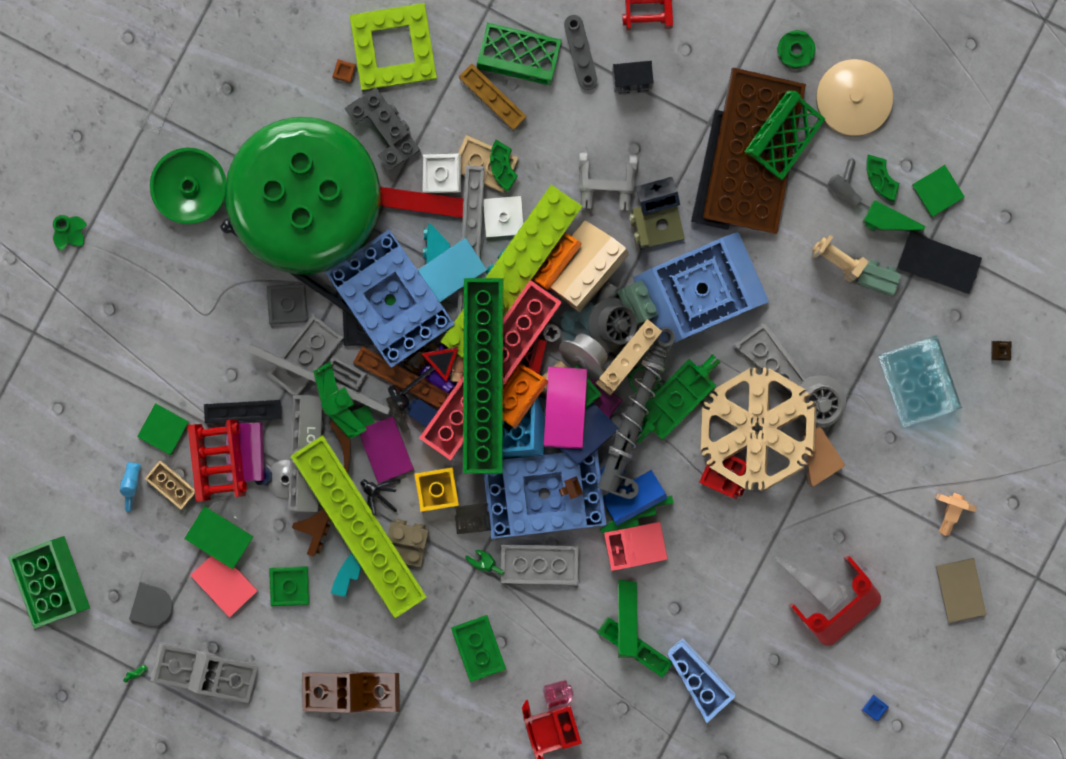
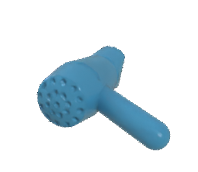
[120,462,141,512]

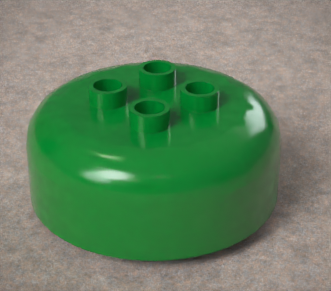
[225,116,381,275]

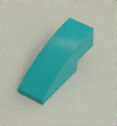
[330,553,361,597]

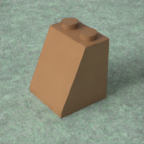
[801,427,846,487]

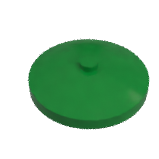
[150,147,226,225]

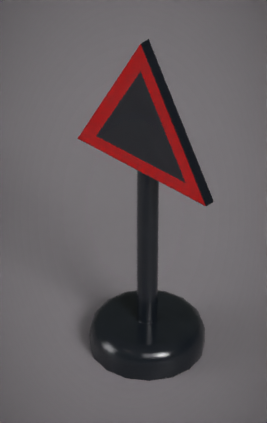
[388,347,459,409]

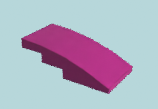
[544,367,587,449]

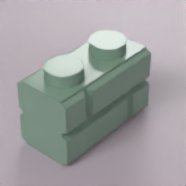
[856,259,901,297]
[617,280,658,324]

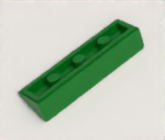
[618,580,638,658]

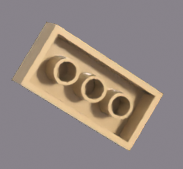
[144,460,195,510]

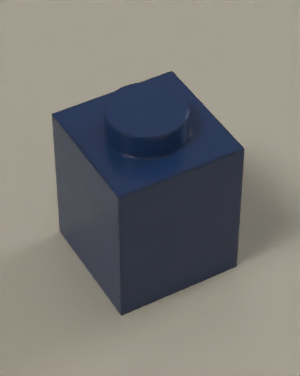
[408,399,437,427]

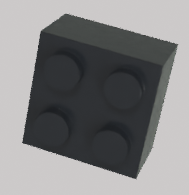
[612,60,654,95]

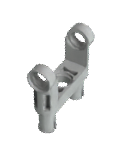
[579,152,637,211]

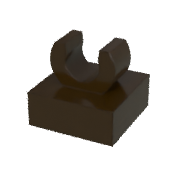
[991,341,1012,361]

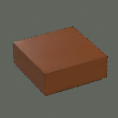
[332,59,356,83]

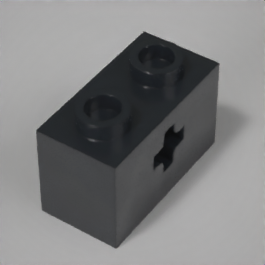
[635,176,680,215]

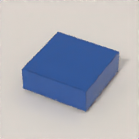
[861,695,889,722]

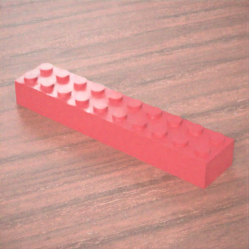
[419,280,562,461]

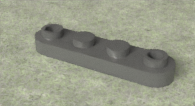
[564,15,597,90]

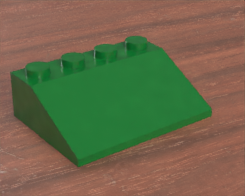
[8,536,90,629]

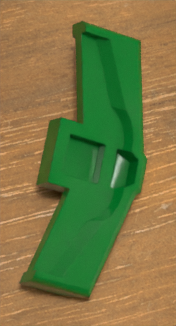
[313,362,367,439]

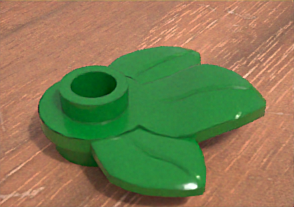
[53,215,87,251]

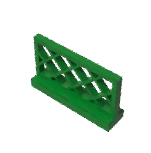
[477,22,561,86]
[744,91,825,180]

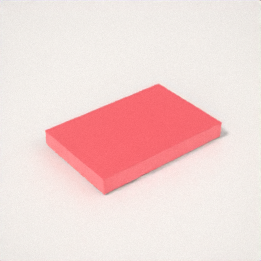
[190,556,258,617]

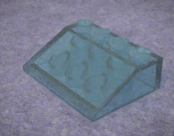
[878,335,962,428]

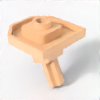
[935,493,977,536]

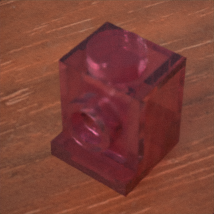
[543,680,574,709]

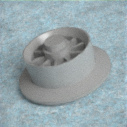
[559,334,608,380]
[799,375,846,428]

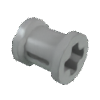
[543,325,560,342]

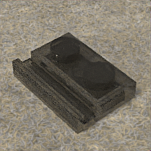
[454,503,491,534]

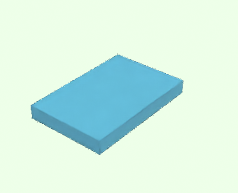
[418,238,487,302]

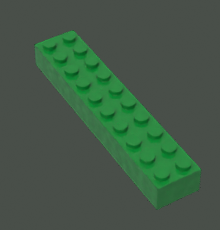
[463,278,504,474]

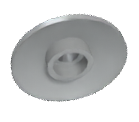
[268,460,290,498]

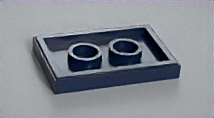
[559,402,619,467]

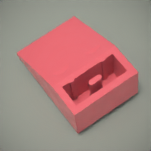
[604,522,667,571]

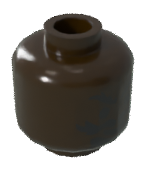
[403,346,430,373]

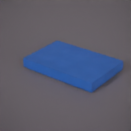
[603,470,668,525]

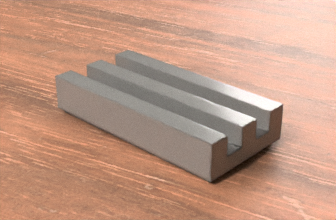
[330,356,367,391]

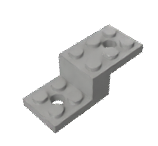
[150,643,258,703]

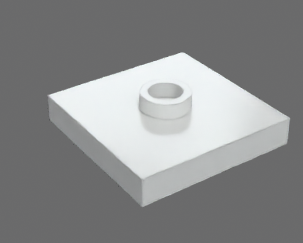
[423,154,461,193]
[483,196,523,238]

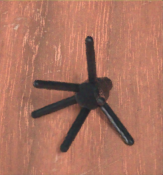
[360,479,401,516]

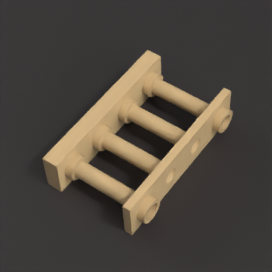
[812,235,869,283]
[595,319,662,396]

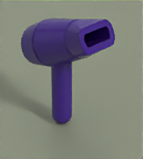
[421,344,456,393]

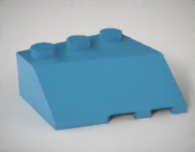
[503,397,545,459]

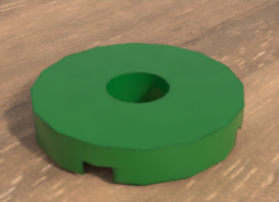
[777,30,816,69]

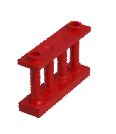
[622,0,673,31]
[187,420,247,502]

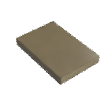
[936,558,986,623]

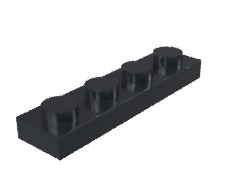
[204,400,282,423]

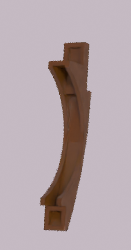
[292,407,351,557]

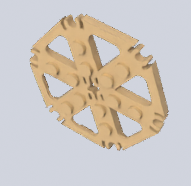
[700,367,816,491]

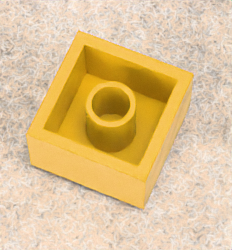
[414,467,459,512]

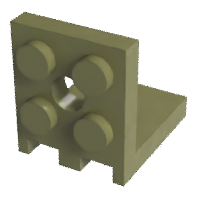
[629,206,685,249]

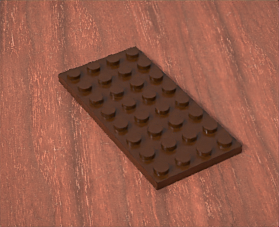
[703,68,806,234]

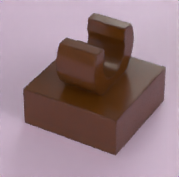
[559,476,583,499]

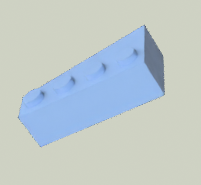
[668,638,735,723]

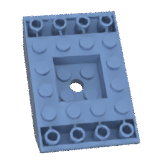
[325,230,455,368]
[633,232,769,343]
[484,450,606,539]

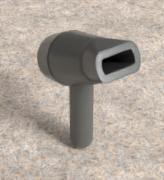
[828,158,862,208]

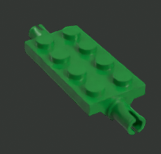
[636,354,721,444]

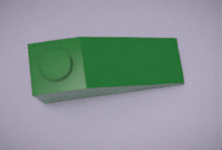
[862,200,926,232]

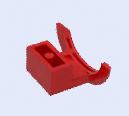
[522,699,582,759]

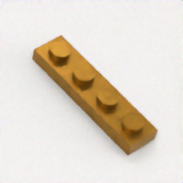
[458,63,527,131]

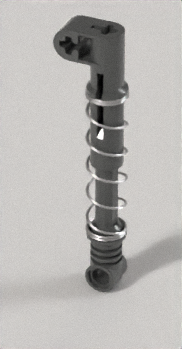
[597,328,675,499]

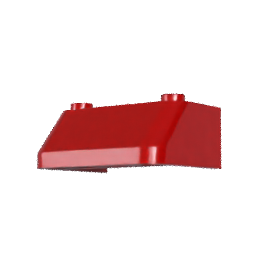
[789,556,881,646]

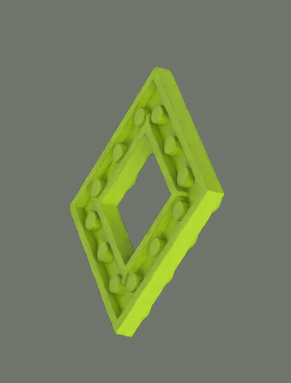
[349,3,437,91]

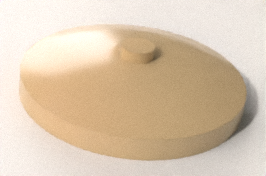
[816,59,893,136]

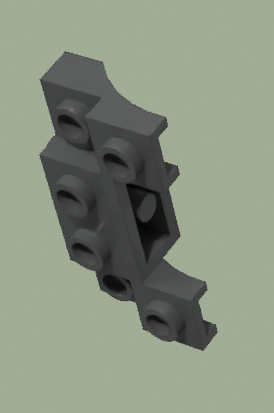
[344,88,421,171]

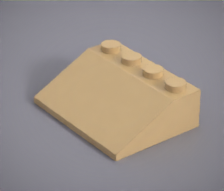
[549,220,629,313]

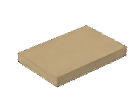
[458,135,519,193]

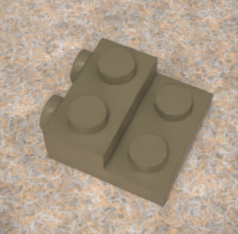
[388,519,429,567]

